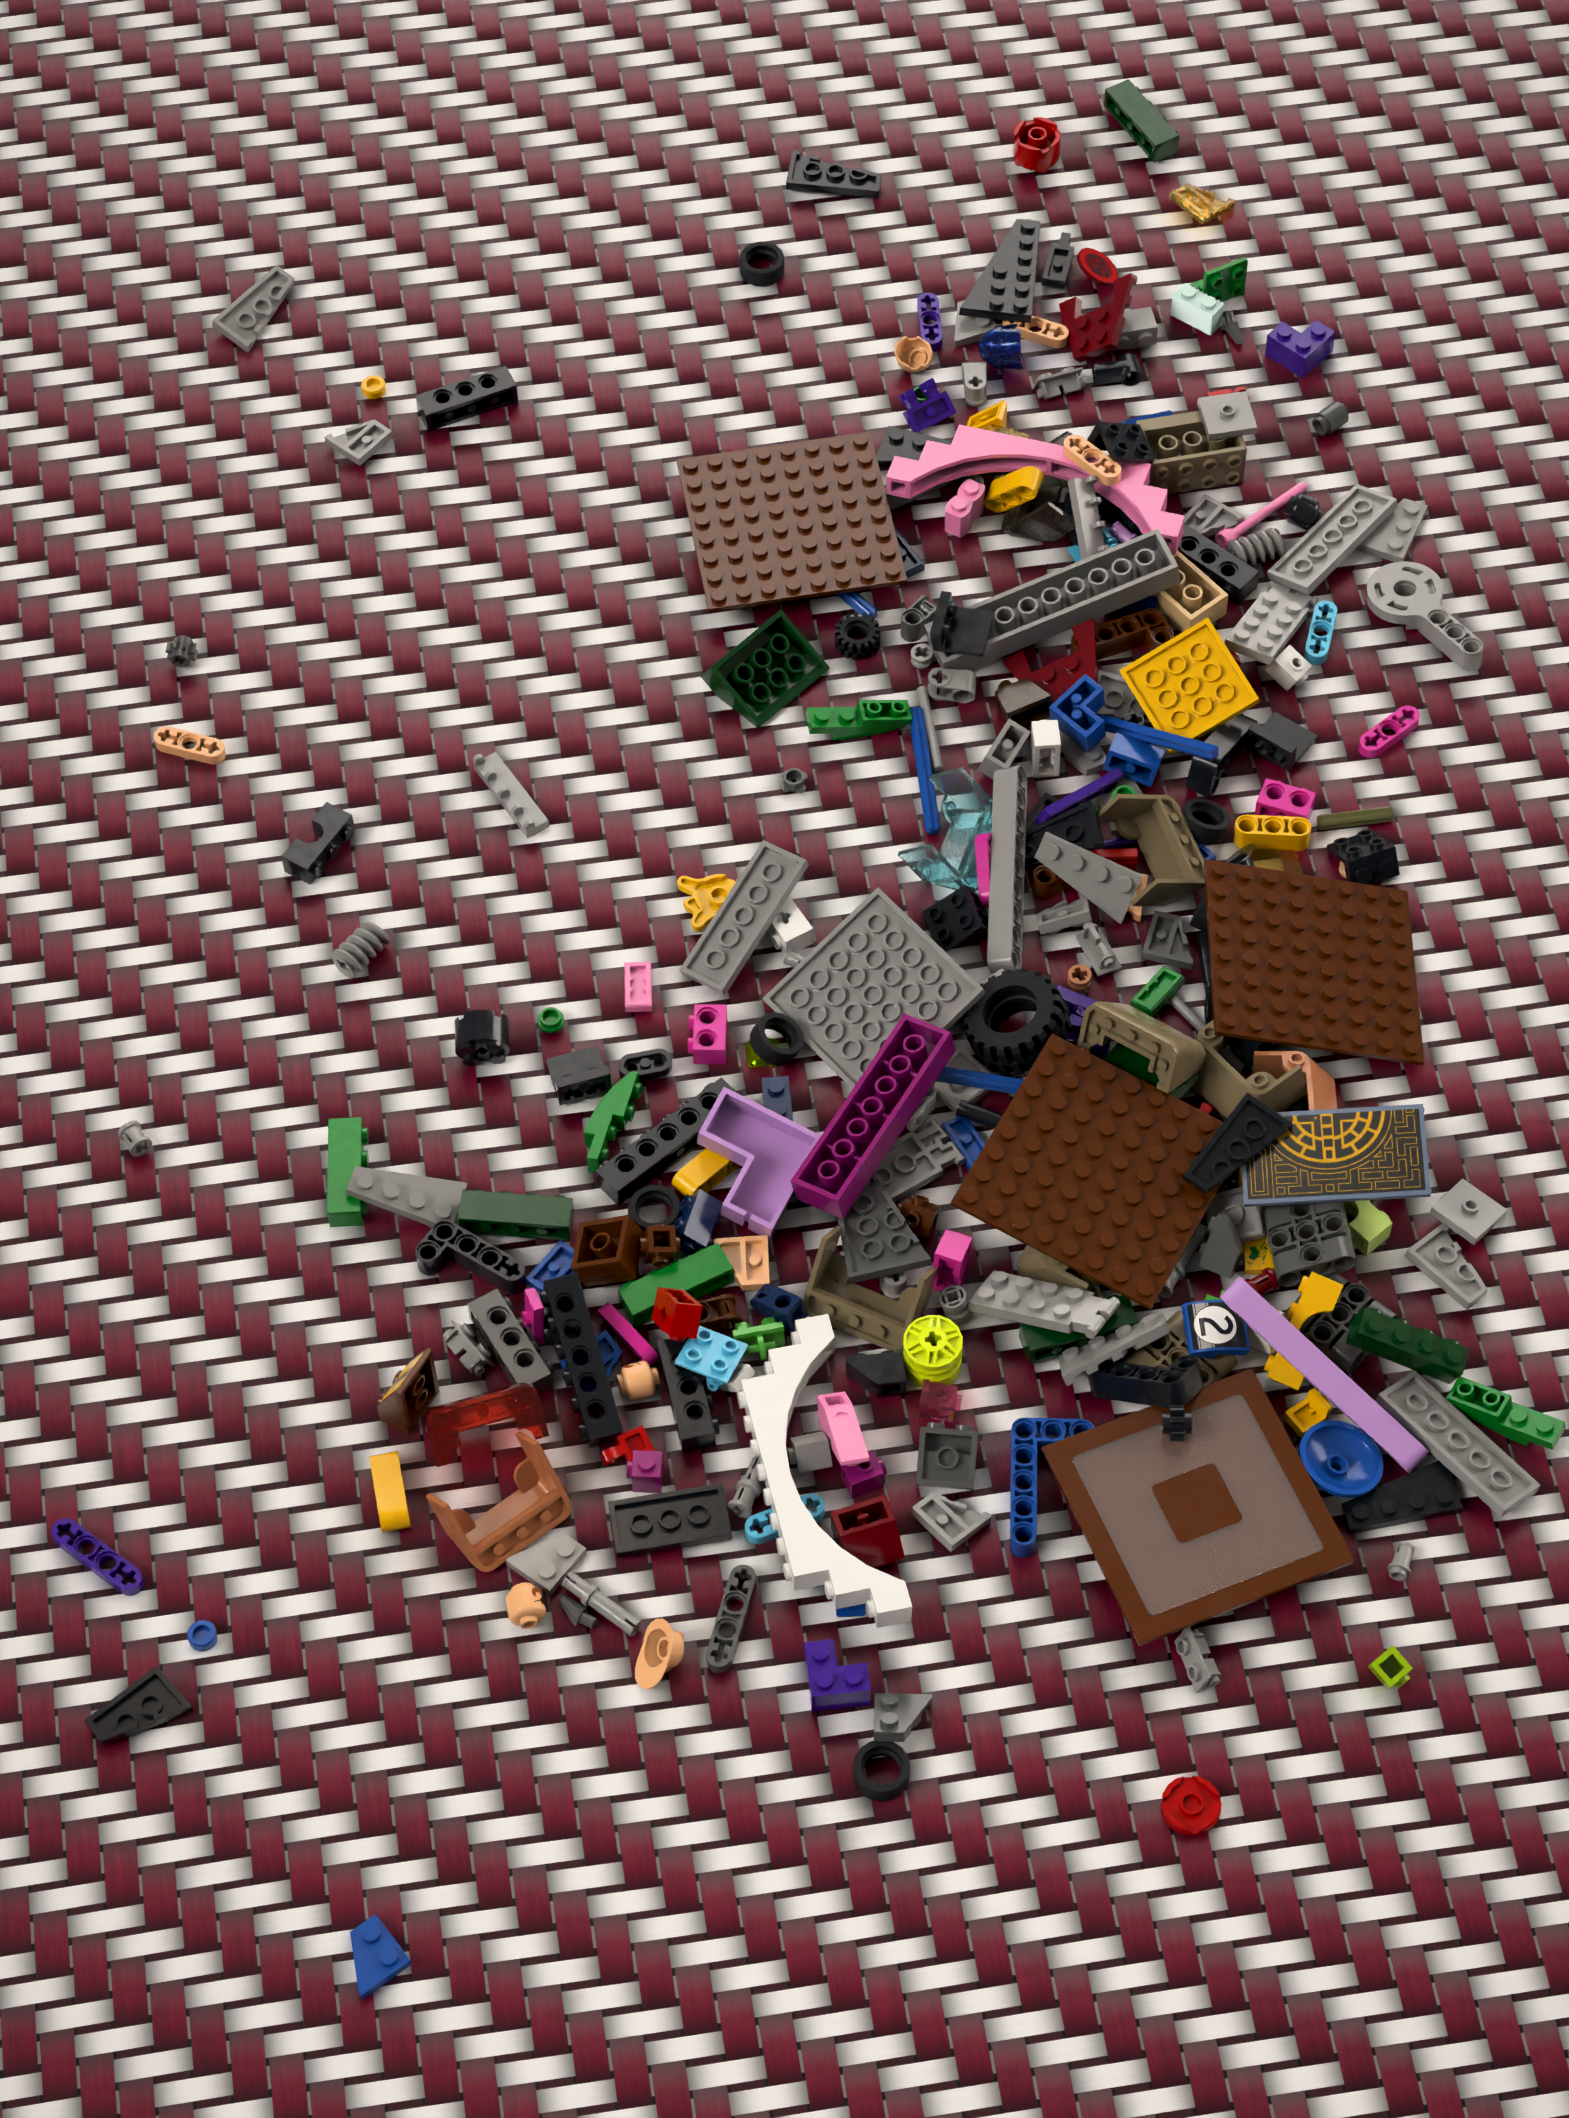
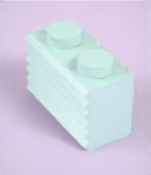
[1170,283,1224,336]

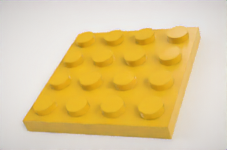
[1119,617,1260,755]

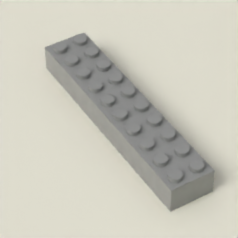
[924,529,1180,670]

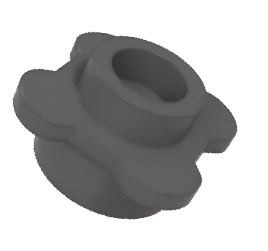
[780,768,808,793]

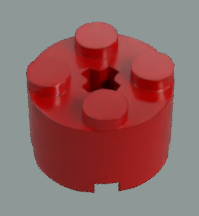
[1013,117,1061,173]

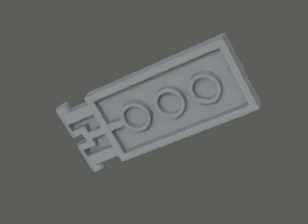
[1224,581,1318,665]
[875,1119,966,1203]
[968,1270,1120,1339]

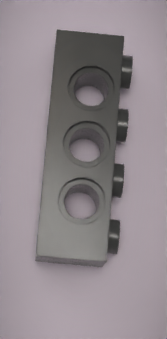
[467,1289,554,1402]

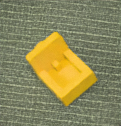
[1282,1388,1332,1438]

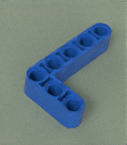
[1010,1418,1094,1558]

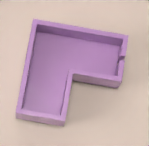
[697,1087,821,1240]

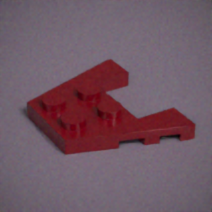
[1059,273,1137,363]
[1002,618,1098,704]

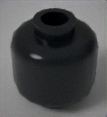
[1283,493,1322,530]

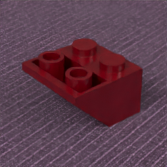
[831,1495,905,1569]

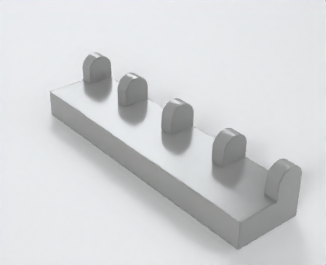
[1068,476,1110,560]
[473,752,549,838]

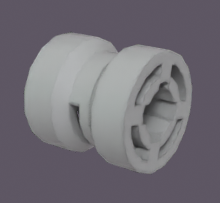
[939,1285,972,1324]

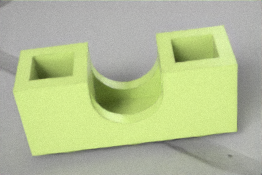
[1343,1200,1393,1256]

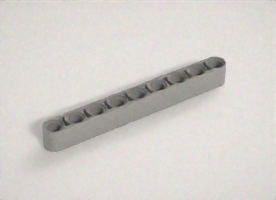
[987,765,1027,974]

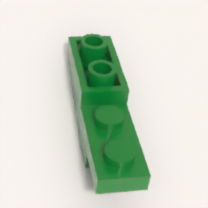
[805,700,913,740]
[584,1071,643,1173]
[1446,1376,1565,1450]

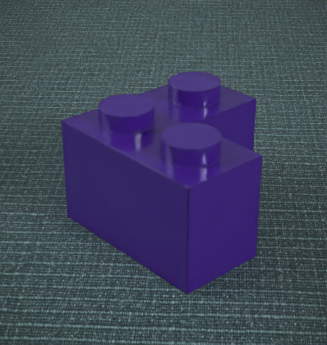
[1265,320,1335,379]
[804,1639,871,1712]

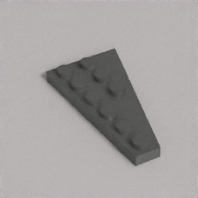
[837,1173,933,1284]

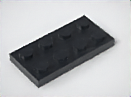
[608,1483,732,1558]

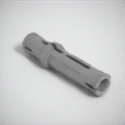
[562,1571,642,1637]

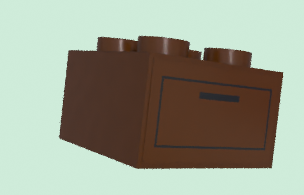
[570,1215,644,1287]

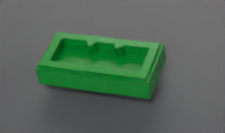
[1131,966,1186,1017]

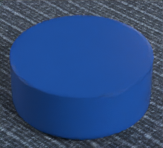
[187,1620,218,1652]

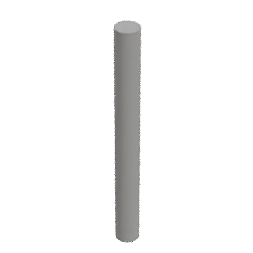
[917,686,944,773]
[1169,995,1248,1074]

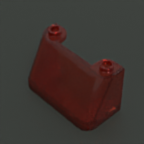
[425,1382,549,1467]

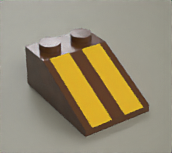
[377,1347,440,1435]

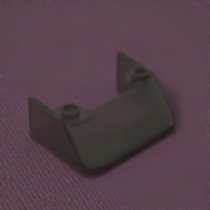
[1001,431,1079,543]

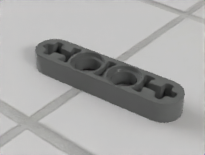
[706,1565,756,1673]

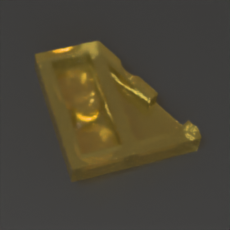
[1170,183,1236,224]

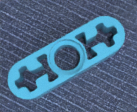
[1304,601,1337,665]
[745,1494,825,1544]

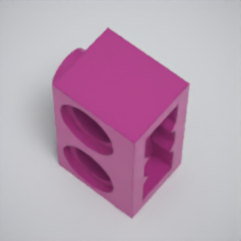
[1255,778,1316,821]
[688,1004,727,1065]
[933,1229,973,1292]

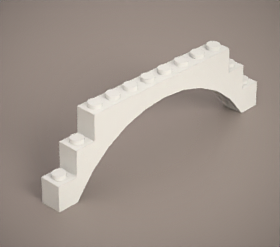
[737,1314,912,1628]

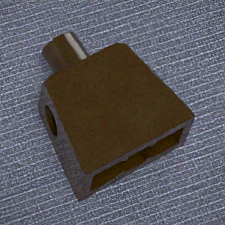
[995,678,1052,728]

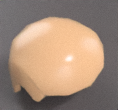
[894,336,933,373]

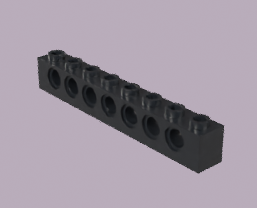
[1095,492,1259,605]

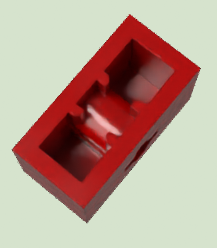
[651,1287,703,1341]

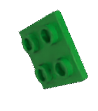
[1189,257,1248,302]

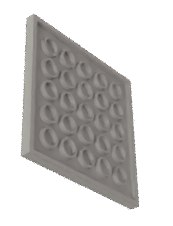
[762,888,986,1089]

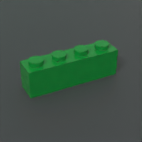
[327,1117,369,1227]
[618,1243,734,1329]

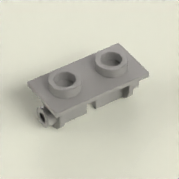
[1033,367,1086,400]
[1075,921,1122,977]
[443,1320,496,1376]
[1174,1627,1221,1693]

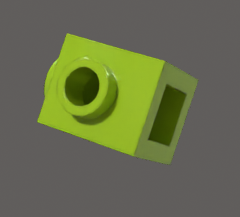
[1367,1645,1413,1689]

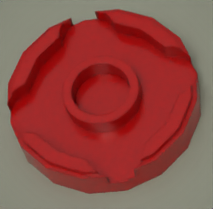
[1161,1776,1222,1836]

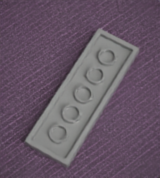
[1267,484,1398,595]
[679,840,809,995]
[1375,1371,1541,1517]

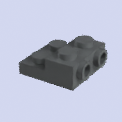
[916,1422,979,1490]

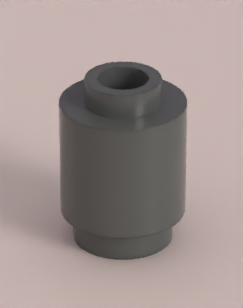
[1312,401,1349,436]

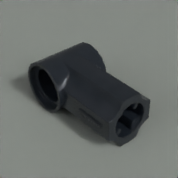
[1092,353,1143,386]

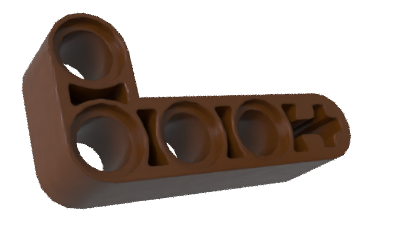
[1070,608,1174,661]

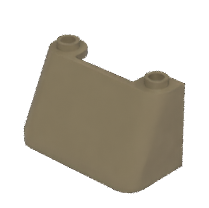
[1077,1001,1206,1094]

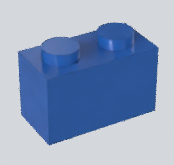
[1102,732,1165,787]

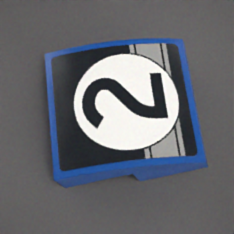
[1181,1300,1250,1359]

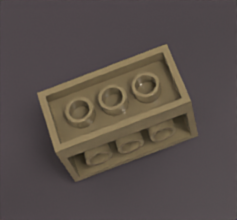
[1136,411,1247,495]

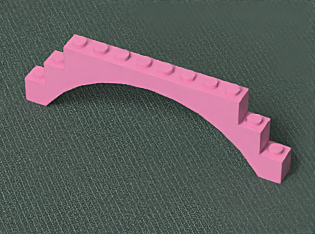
[886,425,1185,554]

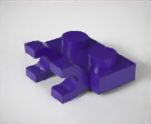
[899,378,957,433]

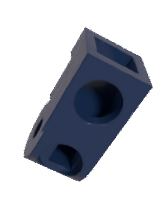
[750,1284,808,1332]

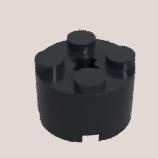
[454,1010,510,1066]

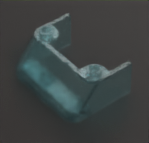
[898,767,993,891]

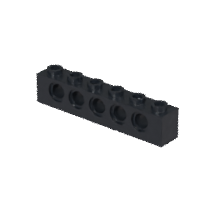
[596,1077,737,1206]
[540,1272,624,1448]

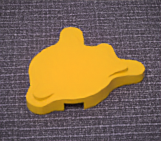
[677,874,738,932]

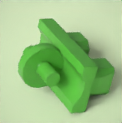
[732,1316,786,1360]

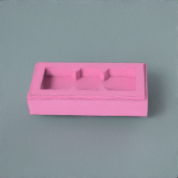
[624,962,652,1012]

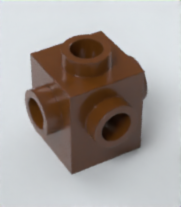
[897,1195,941,1238]
[639,1224,680,1267]

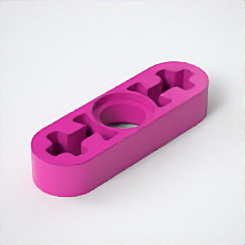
[1358,706,1420,759]
[975,832,992,908]
[597,1302,660,1367]

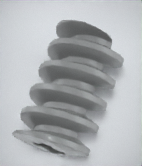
[1228,528,1284,566]
[331,921,390,978]

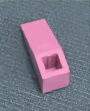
[817,1391,869,1466]

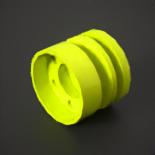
[903,1315,963,1390]

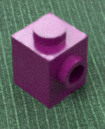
[840,1449,887,1498]
[626,1450,664,1493]

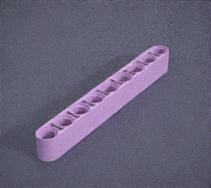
[1219,1277,1429,1473]

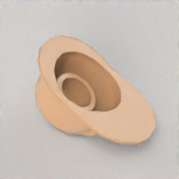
[635,1619,684,1689]

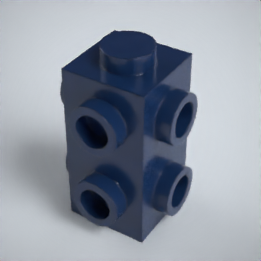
[673,1189,723,1255]

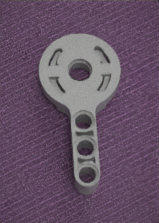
[1366,561,1483,671]

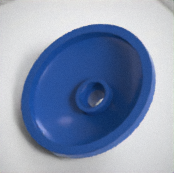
[1298,1420,1383,1498]

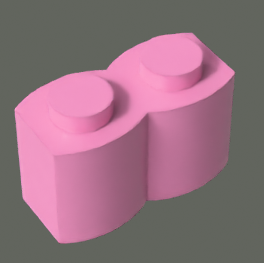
[945,479,985,538]

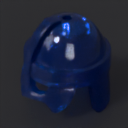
[978,324,1025,370]

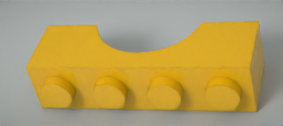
[1263,1272,1344,1391]

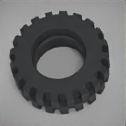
[962,969,1071,1075]

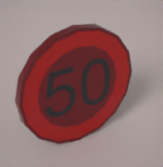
[1077,248,1118,286]

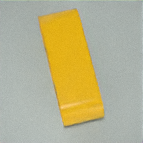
[984,466,1044,513]
[1233,815,1312,852]
[671,1148,740,1196]
[369,1451,411,1533]

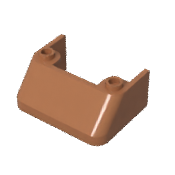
[1252,1051,1337,1110]
[426,1431,572,1572]

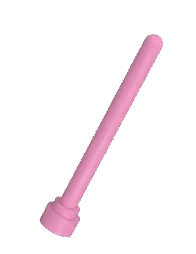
[1215,482,1307,550]

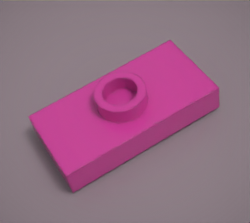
[521,1287,544,1345]

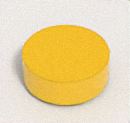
[361,375,386,399]

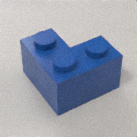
[1049,674,1106,753]

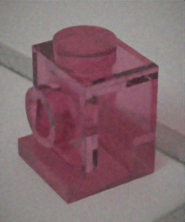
[919,1379,962,1422]

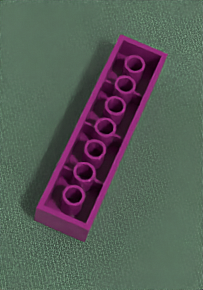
[791,1013,956,1219]

